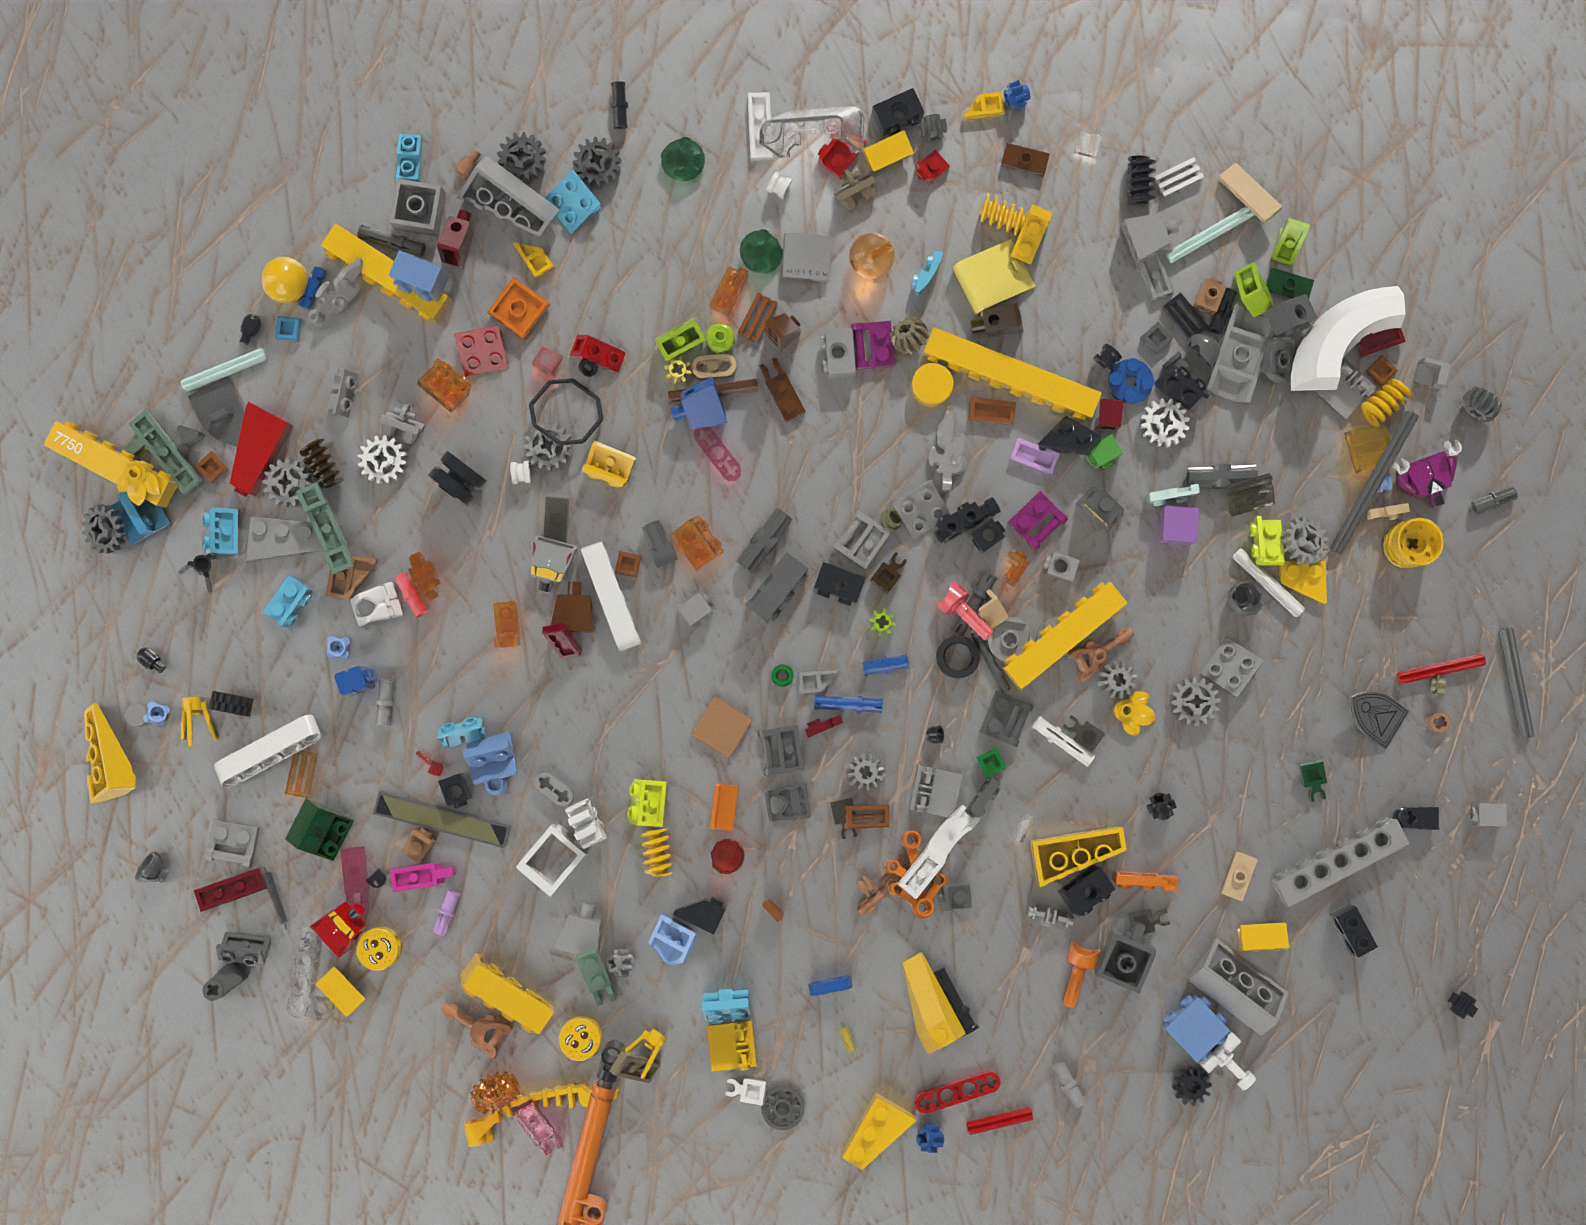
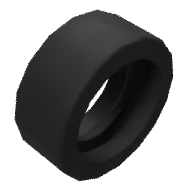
[936,635,980,679]

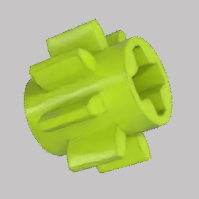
[868,608,896,637]

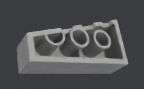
[457,155,560,237]

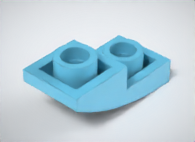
[396,134,422,182]
[911,250,943,297]

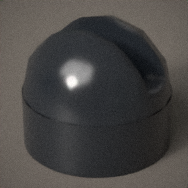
[578,359,598,377]
[926,725,944,744]
[366,868,386,888]

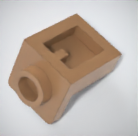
[401,827,436,864]

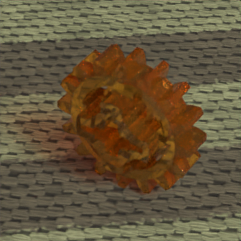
[408,552,441,601]
[470,1072,521,1115]

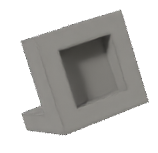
[1413,357,1451,389]

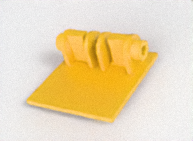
[707,1021,757,1072]

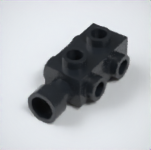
[934,497,1001,544]

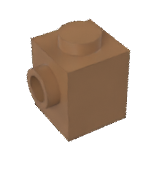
[1192,278,1226,316]

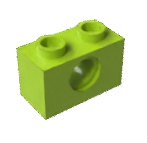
[655,317,706,361]

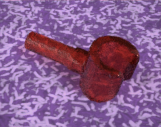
[416,750,443,776]

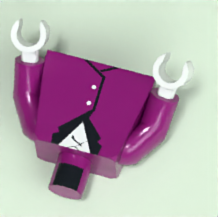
[1391,440,1462,508]

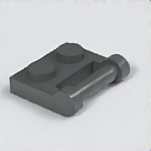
[979,690,1034,747]
[757,725,804,776]
[968,777,1001,817]

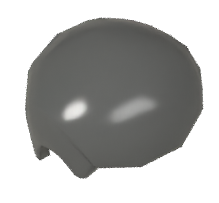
[1188,334,1220,367]
[1228,581,1263,616]

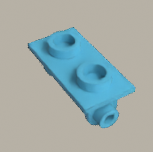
[437,717,486,748]

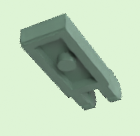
[575,947,616,1006]

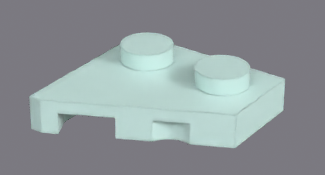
[1146,484,1200,507]

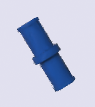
[863,654,910,676]

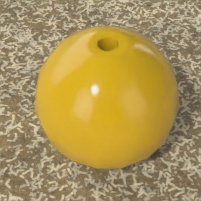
[261,257,308,303]

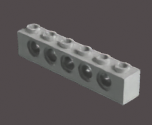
[1271,817,1410,907]

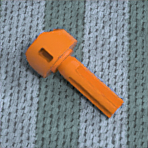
[1062,941,1101,1008]

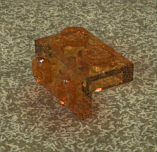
[417,358,471,413]

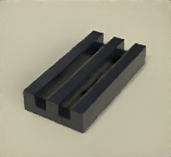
[1162,292,1209,340]

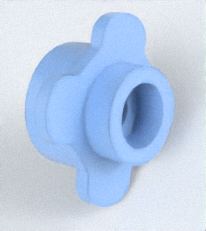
[326,636,350,659]
[143,701,170,727]

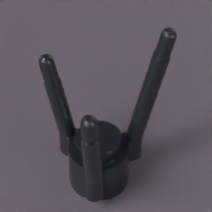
[178,553,215,593]

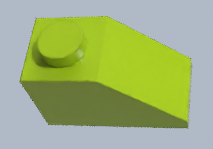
[1234,262,1274,317]

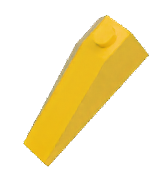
[84,703,136,804]

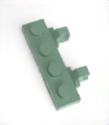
[126,410,203,495]

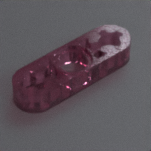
[694,426,741,482]

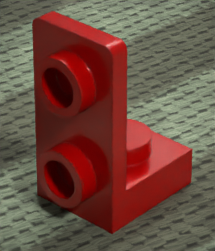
[570,334,625,372]

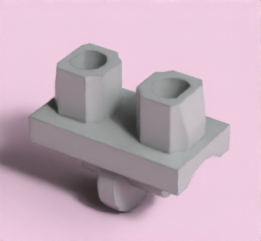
[379,404,425,444]

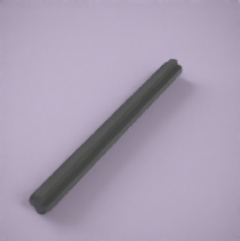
[1330,411,1419,554]

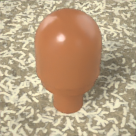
[455,149,481,179]

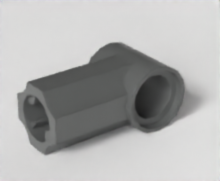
[641,520,678,568]

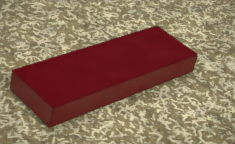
[194,867,267,912]

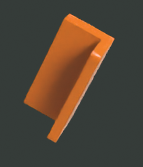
[710,783,739,831]

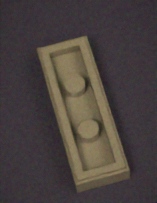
[609,1051,661,1083]

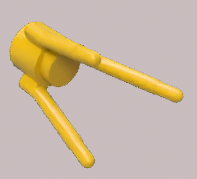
[181,696,218,747]
[618,1028,667,1079]

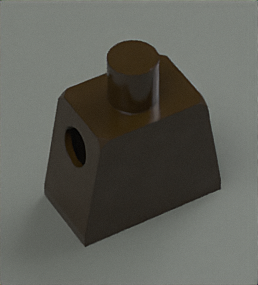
[971,303,1024,337]

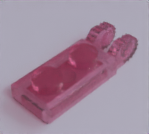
[340,846,369,910]
[512,1099,564,1156]

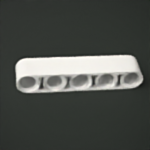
[581,541,641,652]
[214,715,322,788]

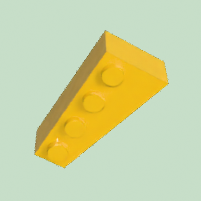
[1029,826,1127,887]

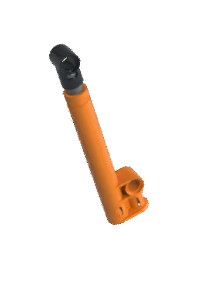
[556,1040,625,1225]

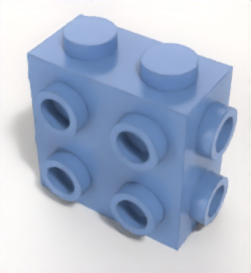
[1161,994,1230,1062]

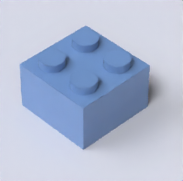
[388,250,449,302]

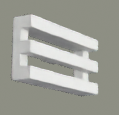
[1154,157,1204,198]

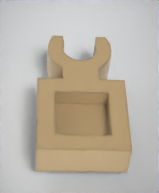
[1366,503,1410,521]

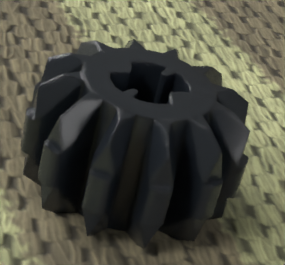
[1172,1066,1212,1106]

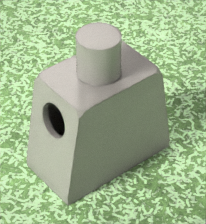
[1121,213,1179,264]
[554,903,602,954]

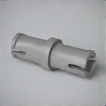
[376,680,394,726]
[1051,1061,1087,1109]

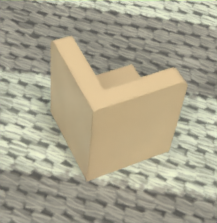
[978,589,1009,629]

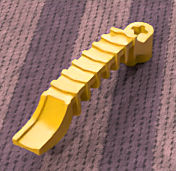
[463,1083,619,1147]

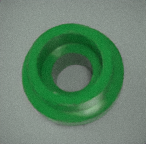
[771,664,794,687]

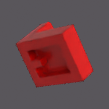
[915,149,950,185]

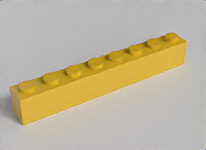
[922,327,1102,422]

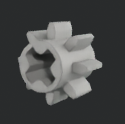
[606,949,635,977]

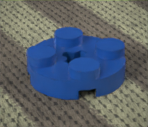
[1108,358,1154,404]

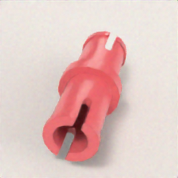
[394,572,428,618]

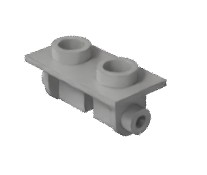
[327,369,358,418]

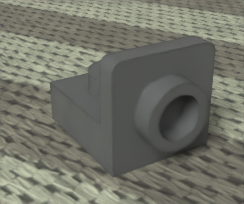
[939,884,972,911]

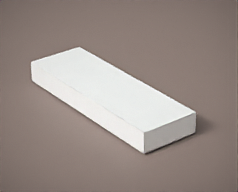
[748,92,773,161]

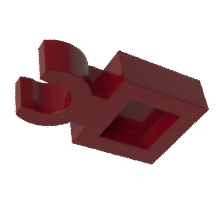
[804,715,843,738]

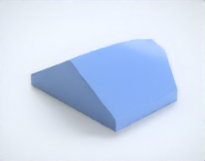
[649,914,698,965]

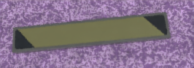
[373,792,511,848]

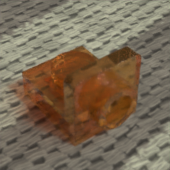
[1005,550,1030,587]

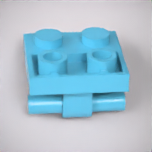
[702,989,751,1023]

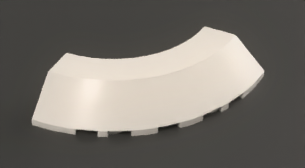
[1290,286,1406,391]

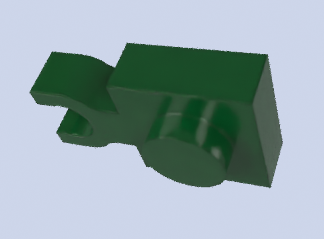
[1299,760,1327,802]

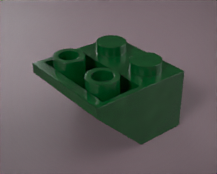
[285,798,354,861]

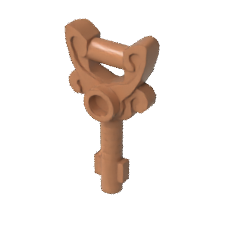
[1067,628,1135,683]
[857,854,909,916]
[440,1003,513,1058]

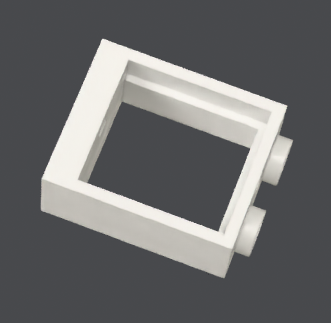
[516,824,588,897]

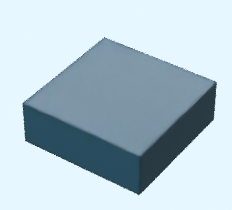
[275,316,302,342]

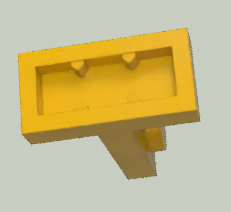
[1010,204,1053,265]

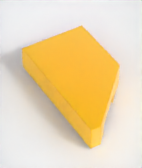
[963,91,1005,121]
[513,242,555,279]

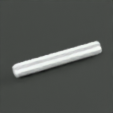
[1232,548,1305,617]

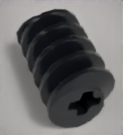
[1127,155,1156,205]

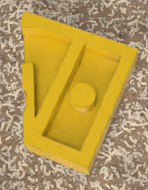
[1279,560,1327,604]

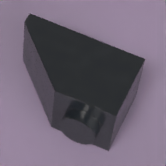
[673,897,726,935]

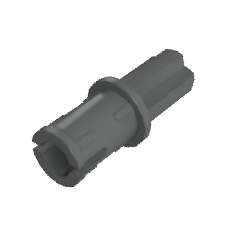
[1471,487,1518,515]

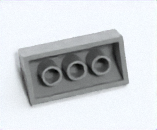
[1188,938,1289,1036]

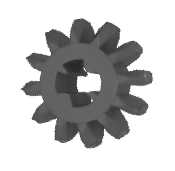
[1461,387,1502,422]

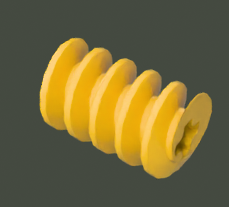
[979,193,1029,236]
[1361,379,1413,427]
[640,828,673,877]

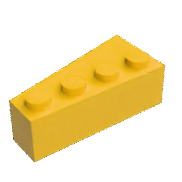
[460,953,554,1034]

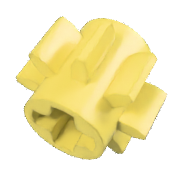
[664,356,692,385]

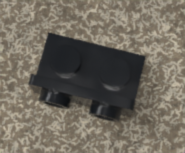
[1154,363,1210,410]

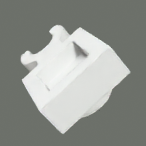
[725,1078,768,1106]

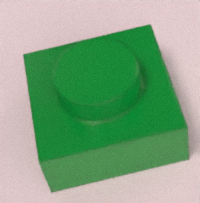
[976,748,1007,778]

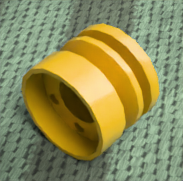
[1383,518,1444,569]

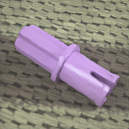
[433,890,461,936]

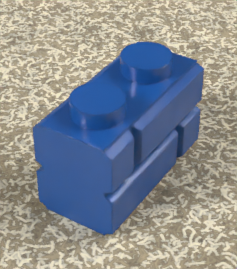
[334,666,377,696]

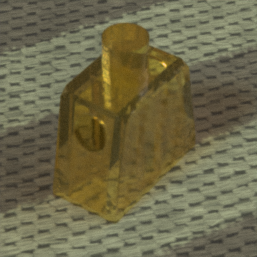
[1344,426,1393,474]

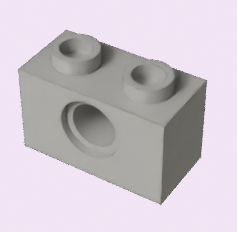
[821,328,856,378]

